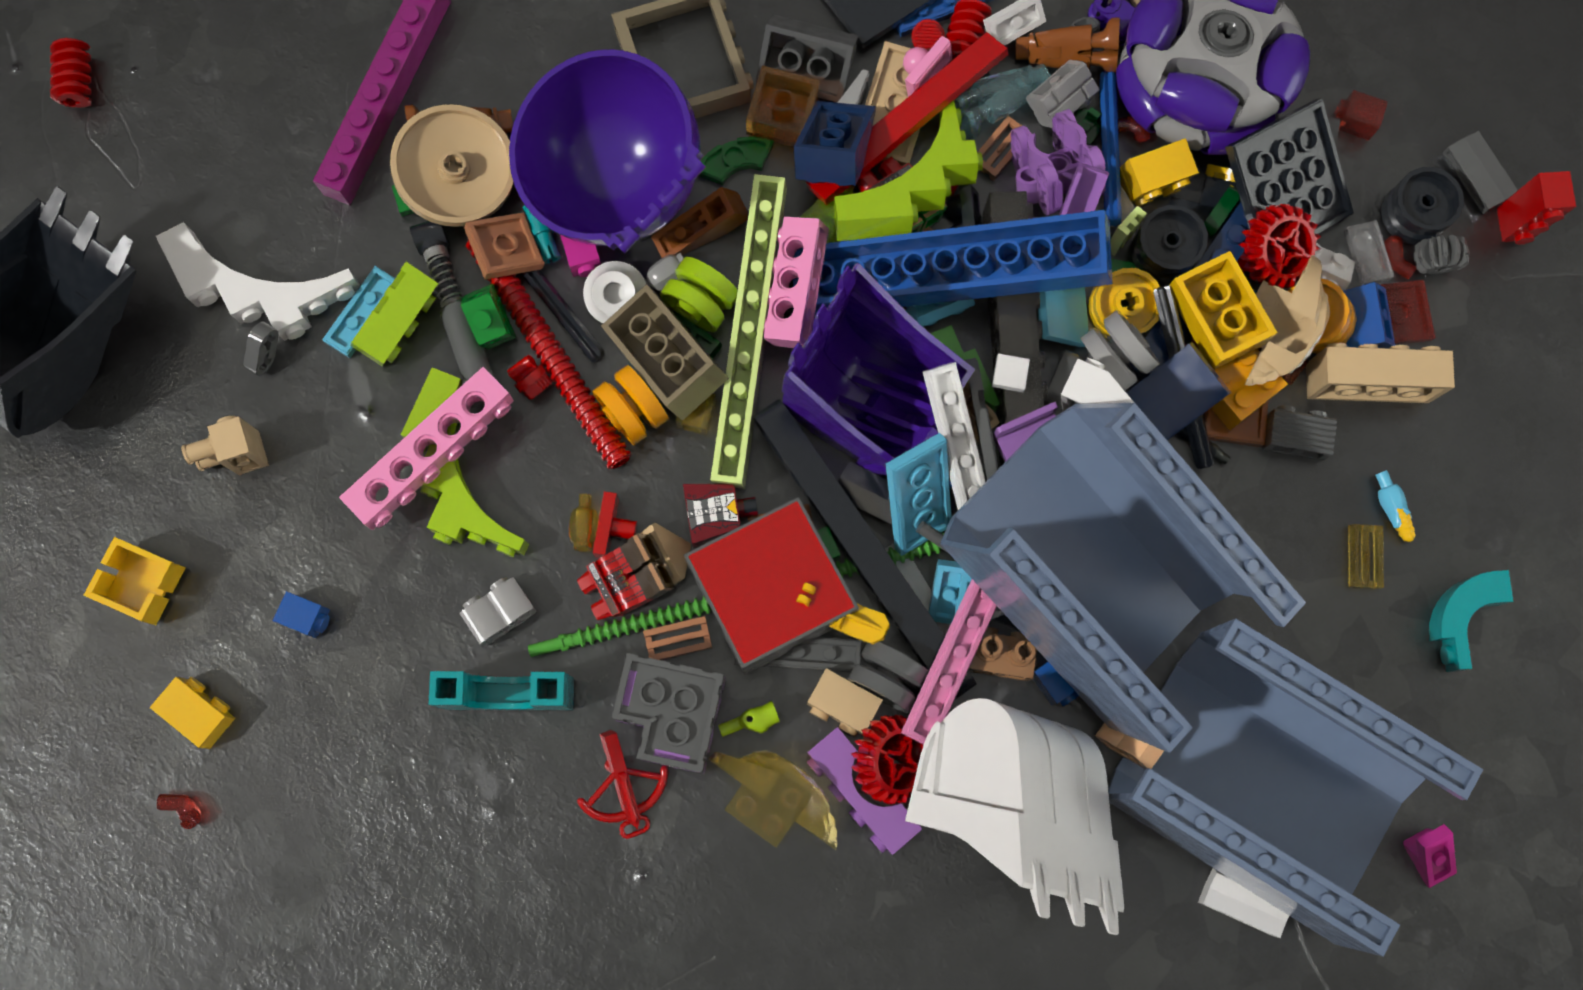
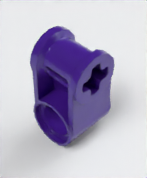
[1088,0,1136,46]

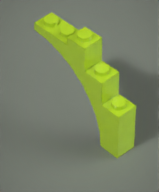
[834,100,983,241]
[401,367,529,557]

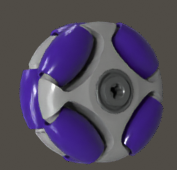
[1116,0,1310,155]

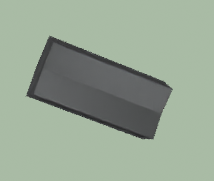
[1443,131,1518,215]

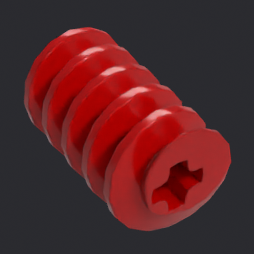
[945,0,992,62]
[50,38,91,108]

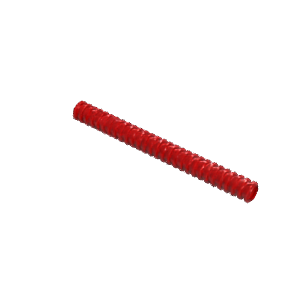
[466,240,632,469]

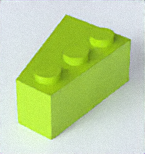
[350,262,438,366]

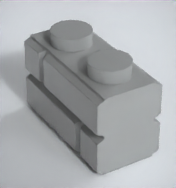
[1026,60,1099,128]

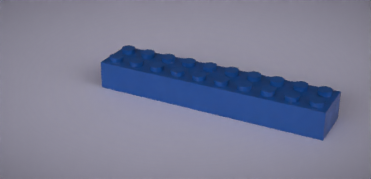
[793,210,1113,315]

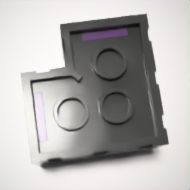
[612,653,726,774]

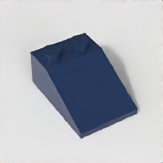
[794,101,876,186]

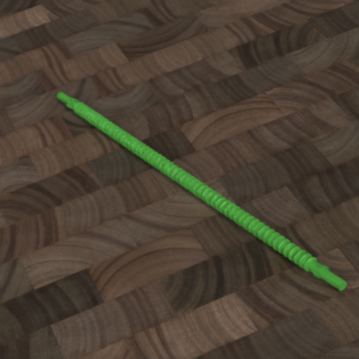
[528,533,946,657]

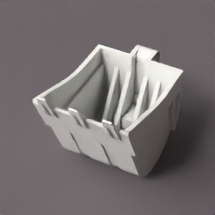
[905,698,1124,935]

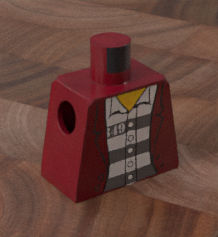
[683,484,758,548]

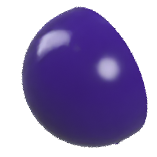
[509,49,706,253]

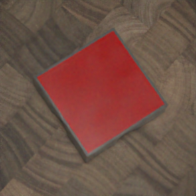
[684,497,859,675]

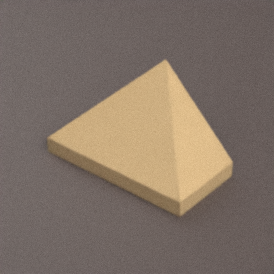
[641,523,691,585]

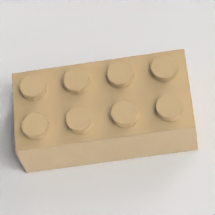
[1306,343,1455,403]

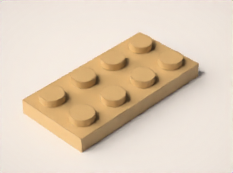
[865,41,920,166]

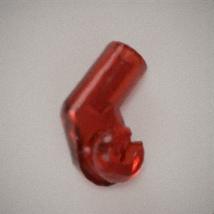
[1118,116,1151,142]
[1382,236,1417,280]

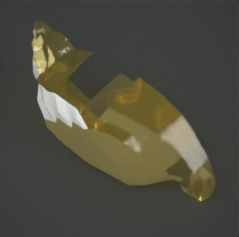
[708,750,838,850]

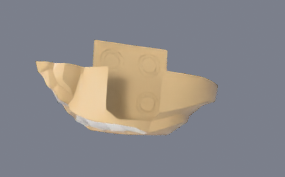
[1245,255,1330,386]

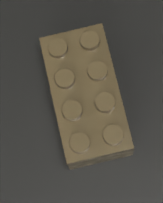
[601,284,729,421]

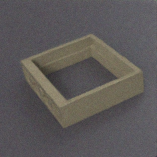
[611,0,754,118]

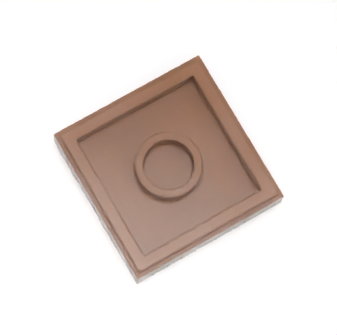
[464,212,544,280]

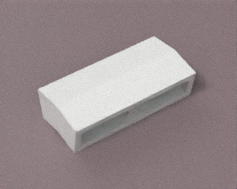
[1198,868,1289,938]

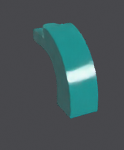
[1429,570,1514,672]

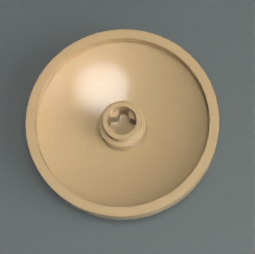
[390,104,514,227]

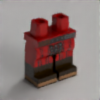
[577,533,676,620]

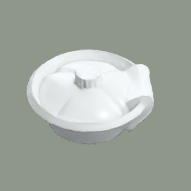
[583,261,646,323]

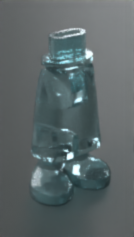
[954,64,1050,140]

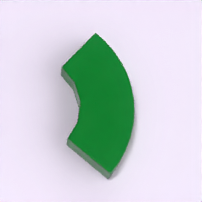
[698,137,774,186]

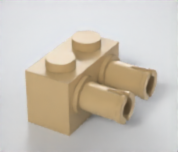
[181,416,269,475]

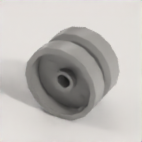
[1081,310,1160,391]

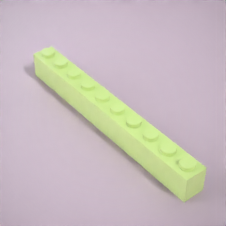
[710,174,787,489]

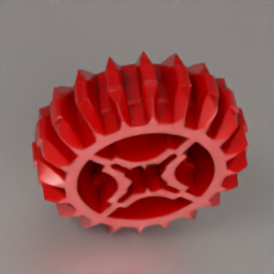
[1238,204,1321,288]
[851,714,923,804]

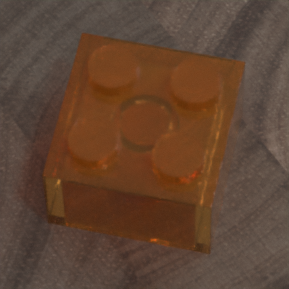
[746,65,820,147]

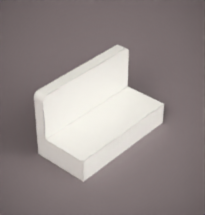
[983,0,1046,46]

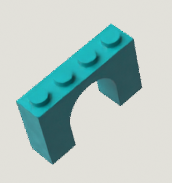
[428,671,574,710]

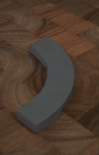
[965,358,998,481]

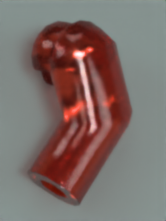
[157,794,202,829]

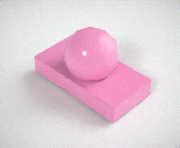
[903,36,952,97]

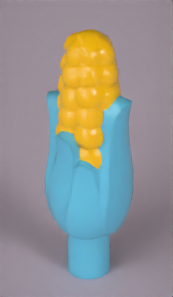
[1375,470,1416,542]

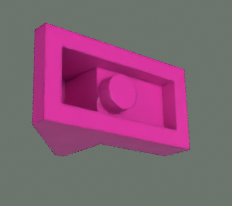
[1403,824,1457,888]

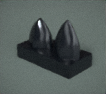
[944,184,982,228]

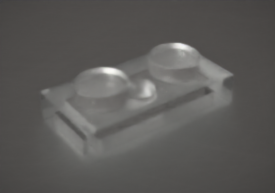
[1344,220,1395,286]

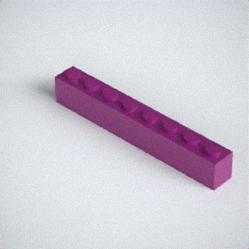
[313,0,451,205]

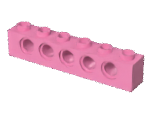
[339,367,514,530]

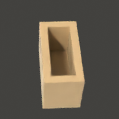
[807,668,883,737]

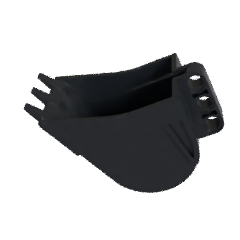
[0,187,136,438]

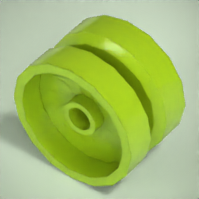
[659,256,738,332]

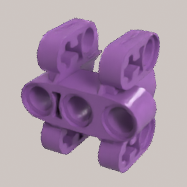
[1010,109,1105,216]

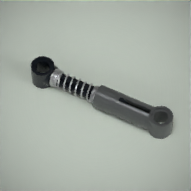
[410,221,497,408]

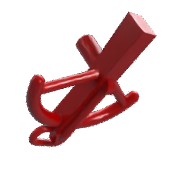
[577,730,668,839]

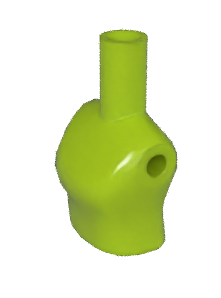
[718,701,780,737]

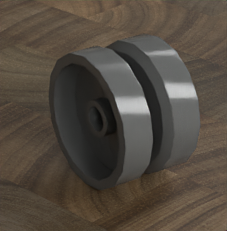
[847,642,929,714]

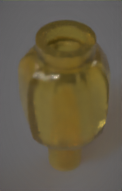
[569,494,599,552]

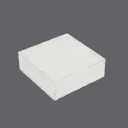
[992,354,1030,393]

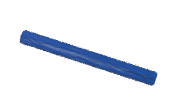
[1099,71,1122,227]

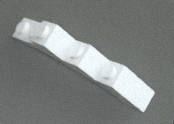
[156,222,360,341]

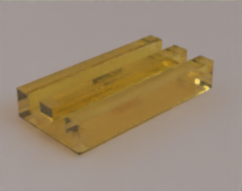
[1348,524,1384,589]

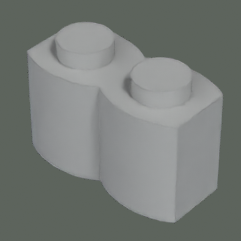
[459,577,537,648]

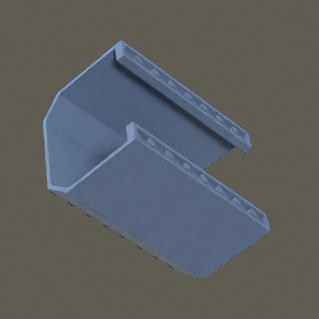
[940,403,1306,753]
[1108,619,1484,957]

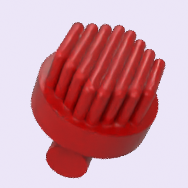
[911,19,945,52]
[507,355,552,400]

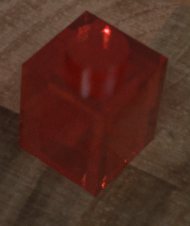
[1335,90,1388,140]

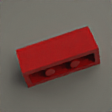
[1497,171,1576,245]

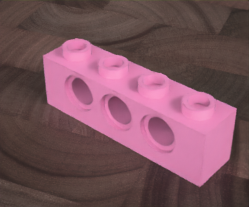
[764,217,829,348]

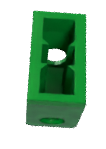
[461,284,517,349]

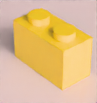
[150,677,235,749]

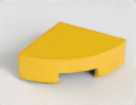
[1205,164,1235,182]

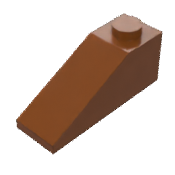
[651,187,749,258]

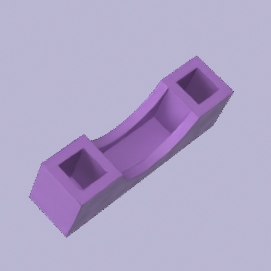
[807,727,922,855]

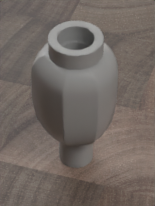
[645,253,684,291]

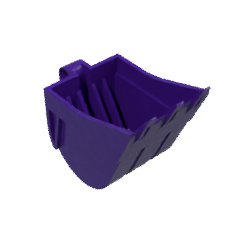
[782,263,975,475]

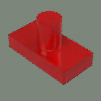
[593,491,637,558]

